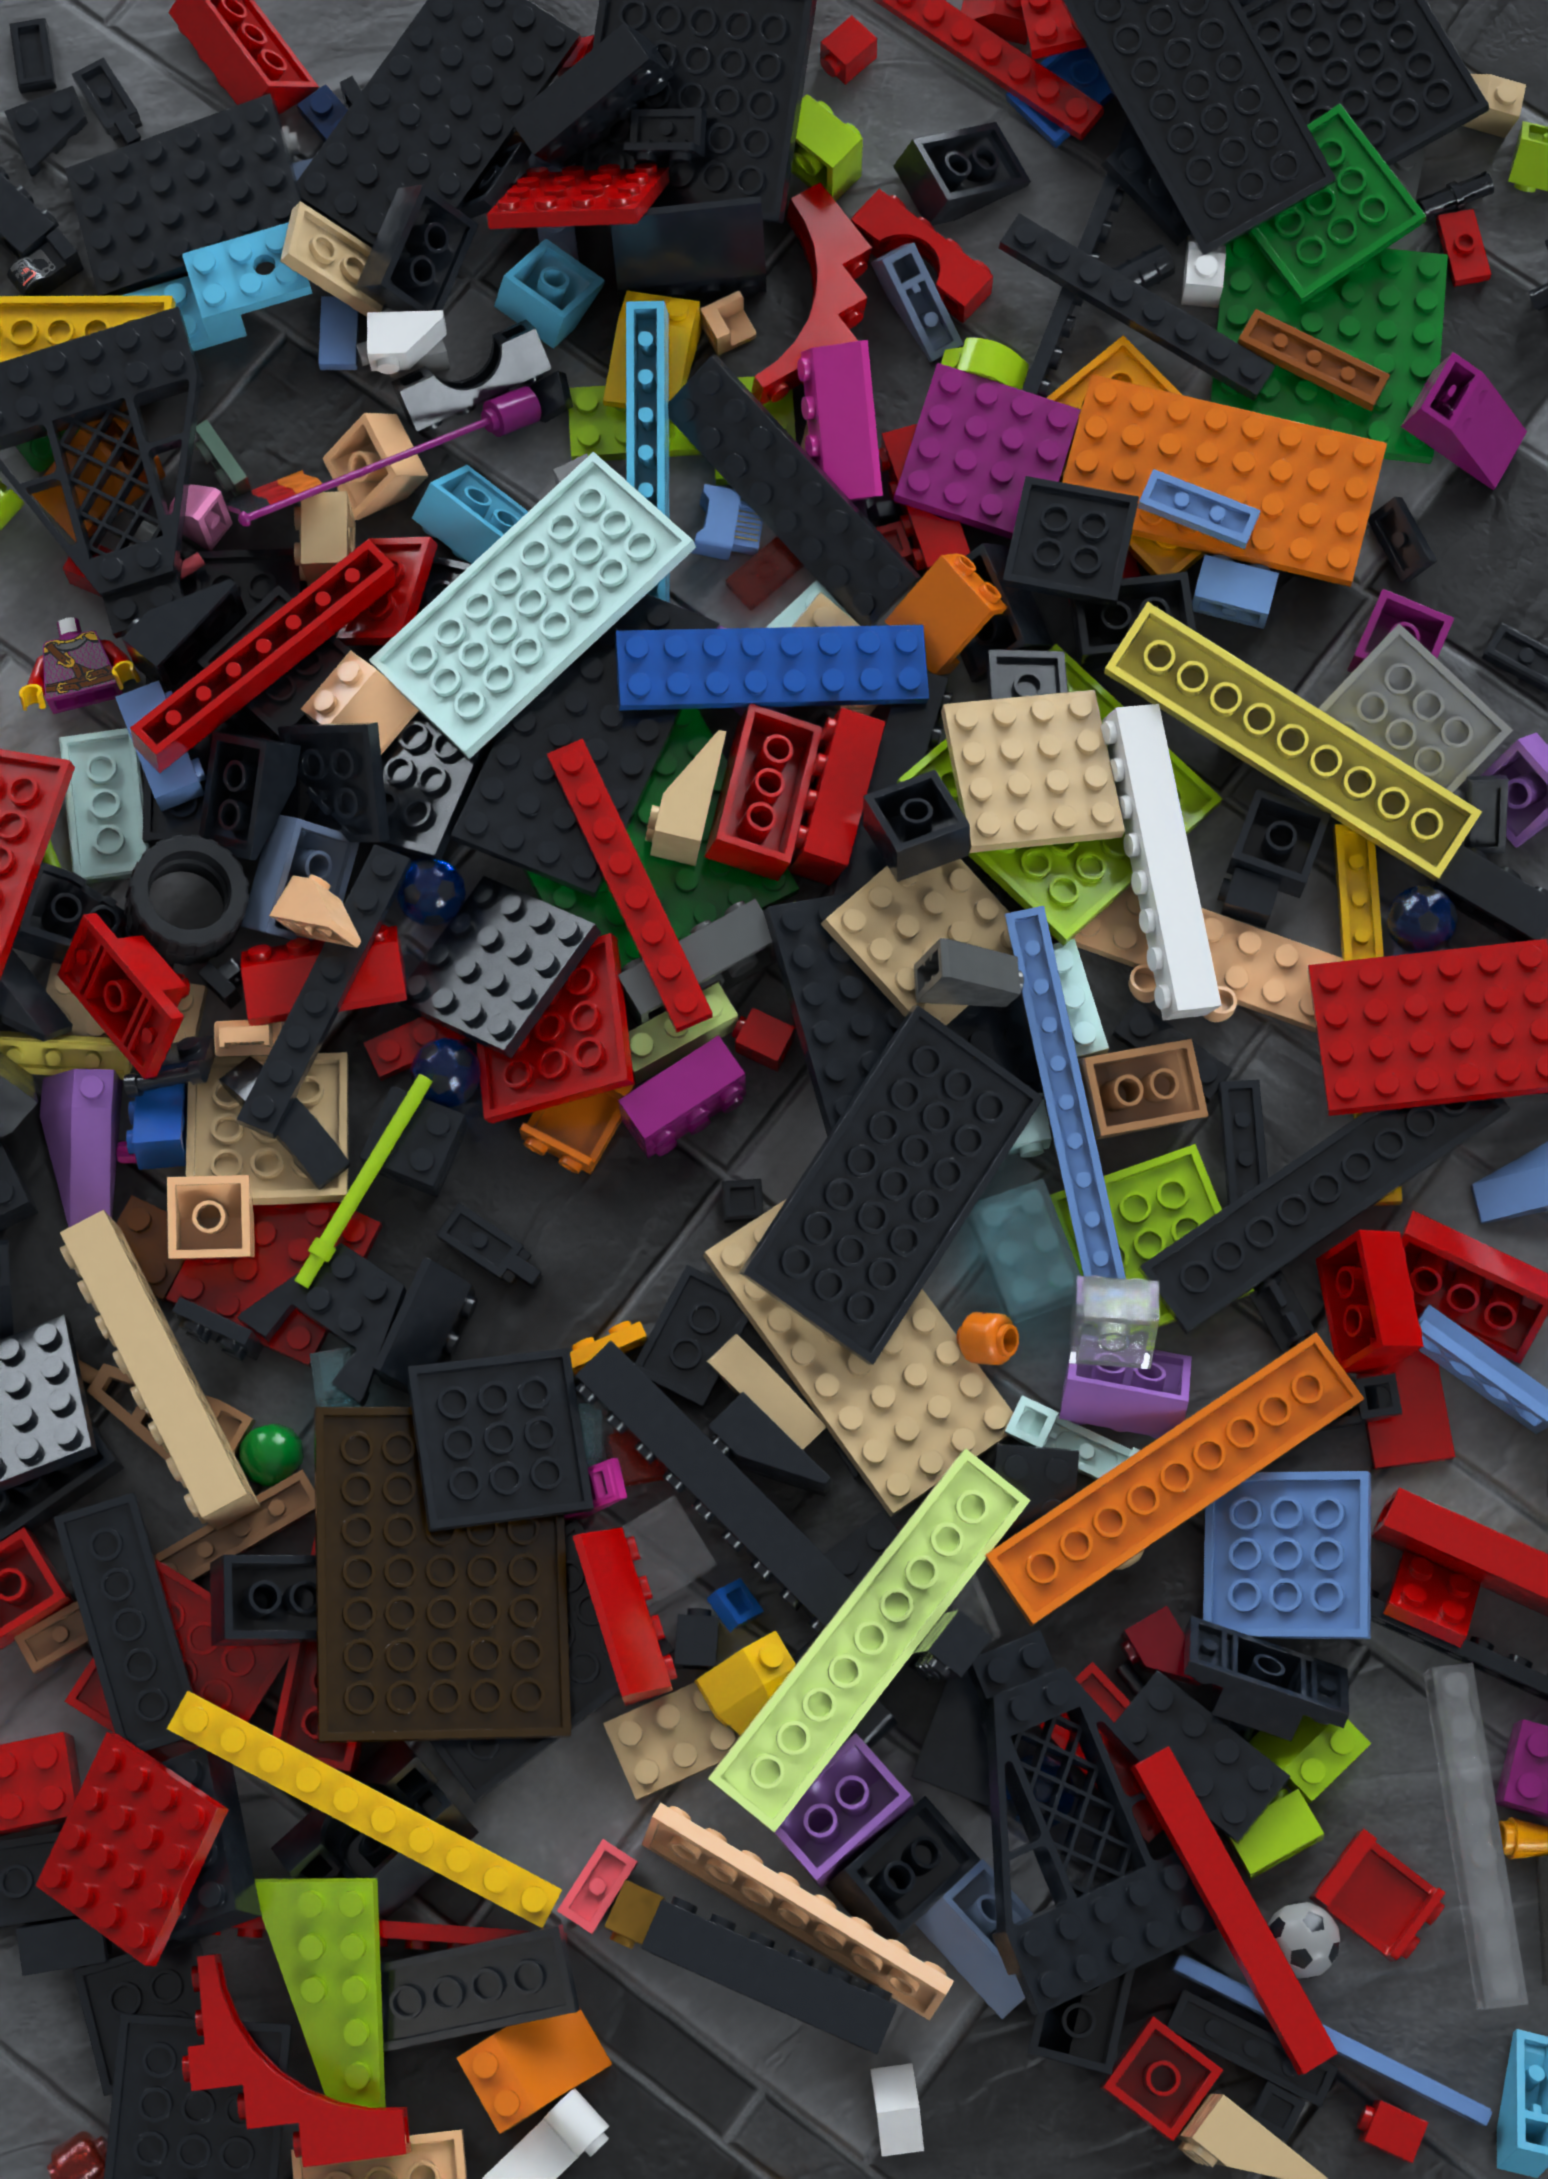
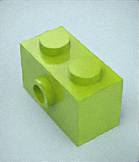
[1225,1788,1324,1880]

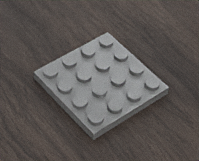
[1318,624,1513,793]

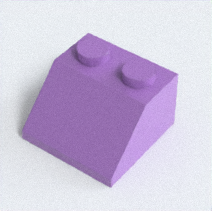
[1481,733,1548,848]

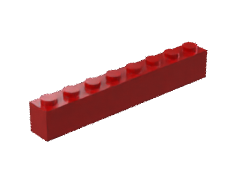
[130,539,395,774]

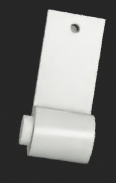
[482,2088,609,2179]

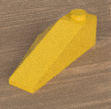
[694,1630,796,1736]

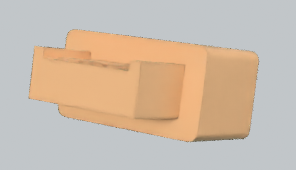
[214,1020,285,1057]

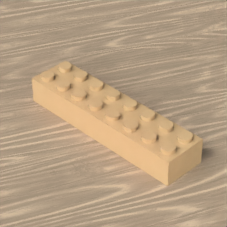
[60,1210,261,1531]

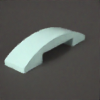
[1005,1395,1140,1480]

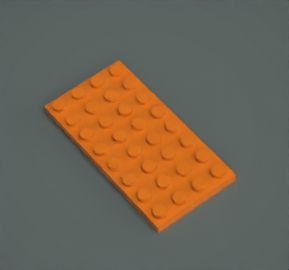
[1062,374,1387,587]

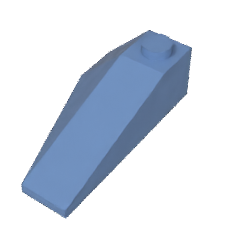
[1471,1142,1548,1224]

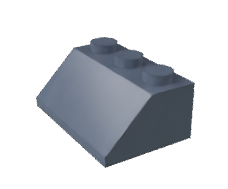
[241,815,360,941]
[915,1859,1034,2019]

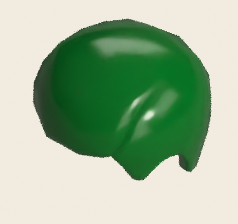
[239,1424,304,1487]

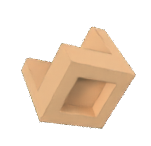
[700,291,756,356]

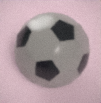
[1267,1902,1340,1979]

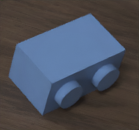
[1192,555,1279,629]

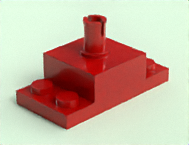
[57,913,190,1079]

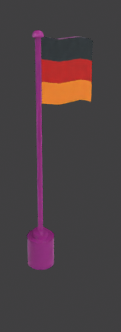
[226,386,541,527]

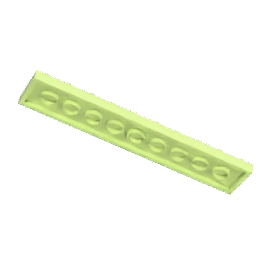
[707,1448,1031,1832]

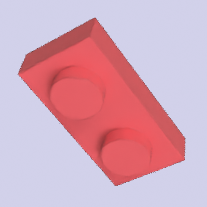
[557,1839,639,1935]

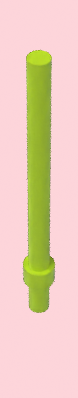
[294,1074,433,1289]

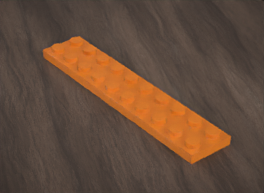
[985,1332,1365,1626]

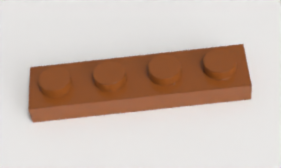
[1238,309,1390,411]

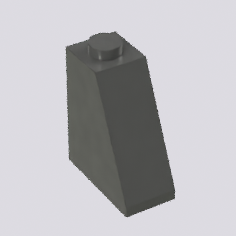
[914,938,1024,1007]

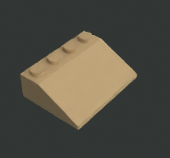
[1177,2094,1328,2179]

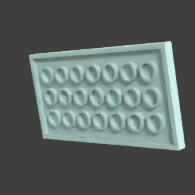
[369,452,696,759]

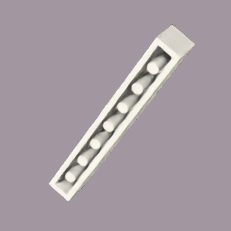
[1101,704,1222,1020]

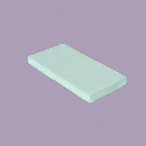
[59,728,150,884]

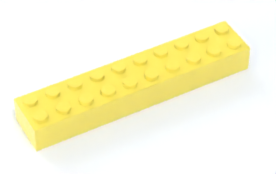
[1104,602,1482,881]

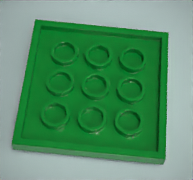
[1247,104,1426,305]

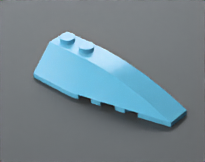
[412,465,528,564]

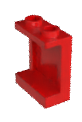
[1309,1828,1446,1962]

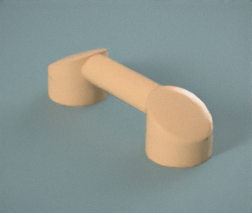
[1128,965,1237,1022]

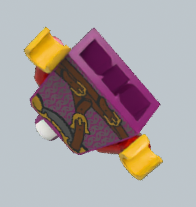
[19,617,141,714]

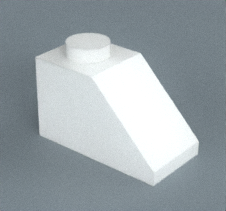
[1181,235,1226,308]
[367,310,447,374]

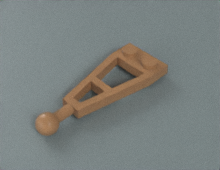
[76,1351,256,1460]

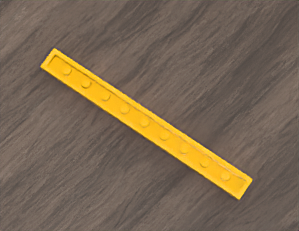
[1333,824,1403,1206]
[167,1691,562,1928]

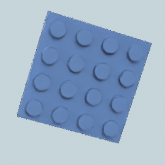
[1203,1471,1371,1639]

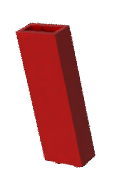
[1371,1487,1548,1617]

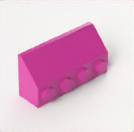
[797,340,883,502]

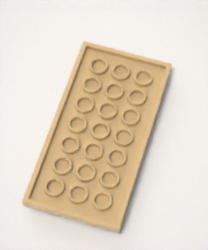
[703,1199,1013,1517]

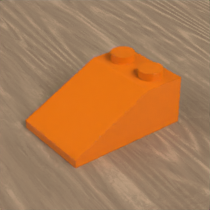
[456,2006,612,2134]

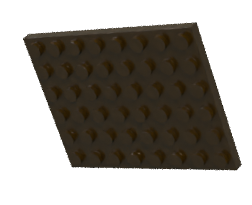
[314,1407,571,1743]

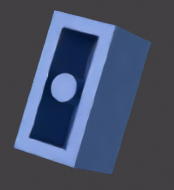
[126,1083,188,1170]

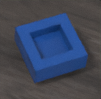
[707,1578,764,1632]

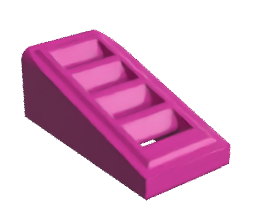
[564,1458,627,1521]

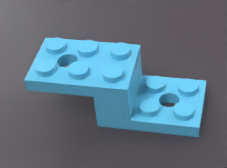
[121,222,313,351]

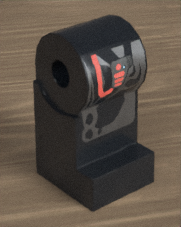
[7,228,84,296]

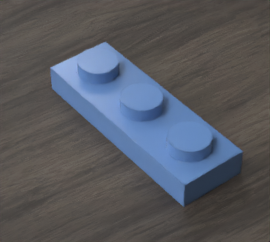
[1138,469,1261,549]

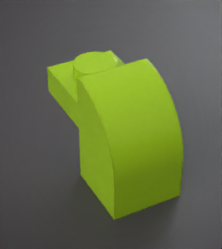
[941,338,1029,390]

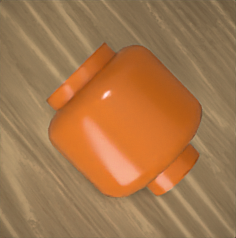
[956,1312,1019,1365]

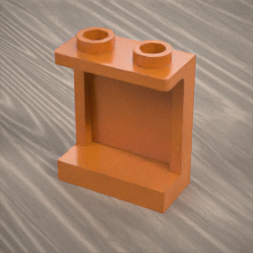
[885,553,1007,675]
[519,1083,636,1175]

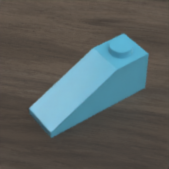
[1497,2029,1548,2178]

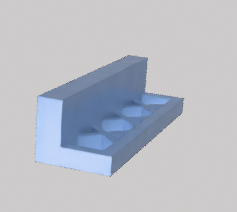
[1418,1304,1548,1434]

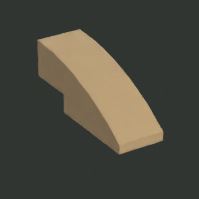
[706,1334,826,1450]

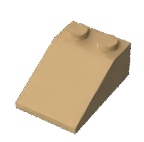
[645,730,726,866]

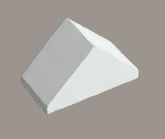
[870,2063,924,2156]

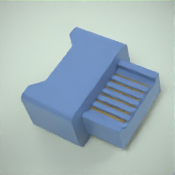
[691,484,763,560]

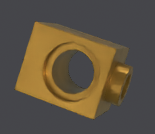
[604,1879,665,1949]

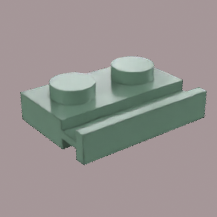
[194,419,251,497]

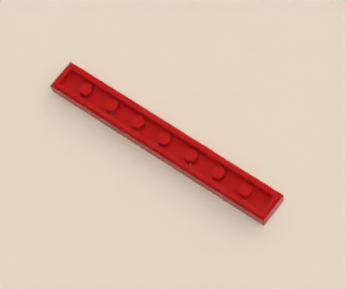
[1130,1746,1338,2075]

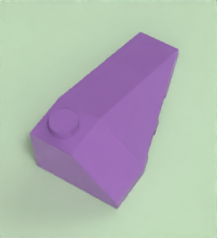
[40,1069,123,1228]

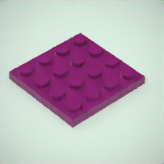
[893,363,1081,539]

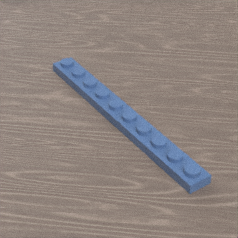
[1005,906,1129,1303]

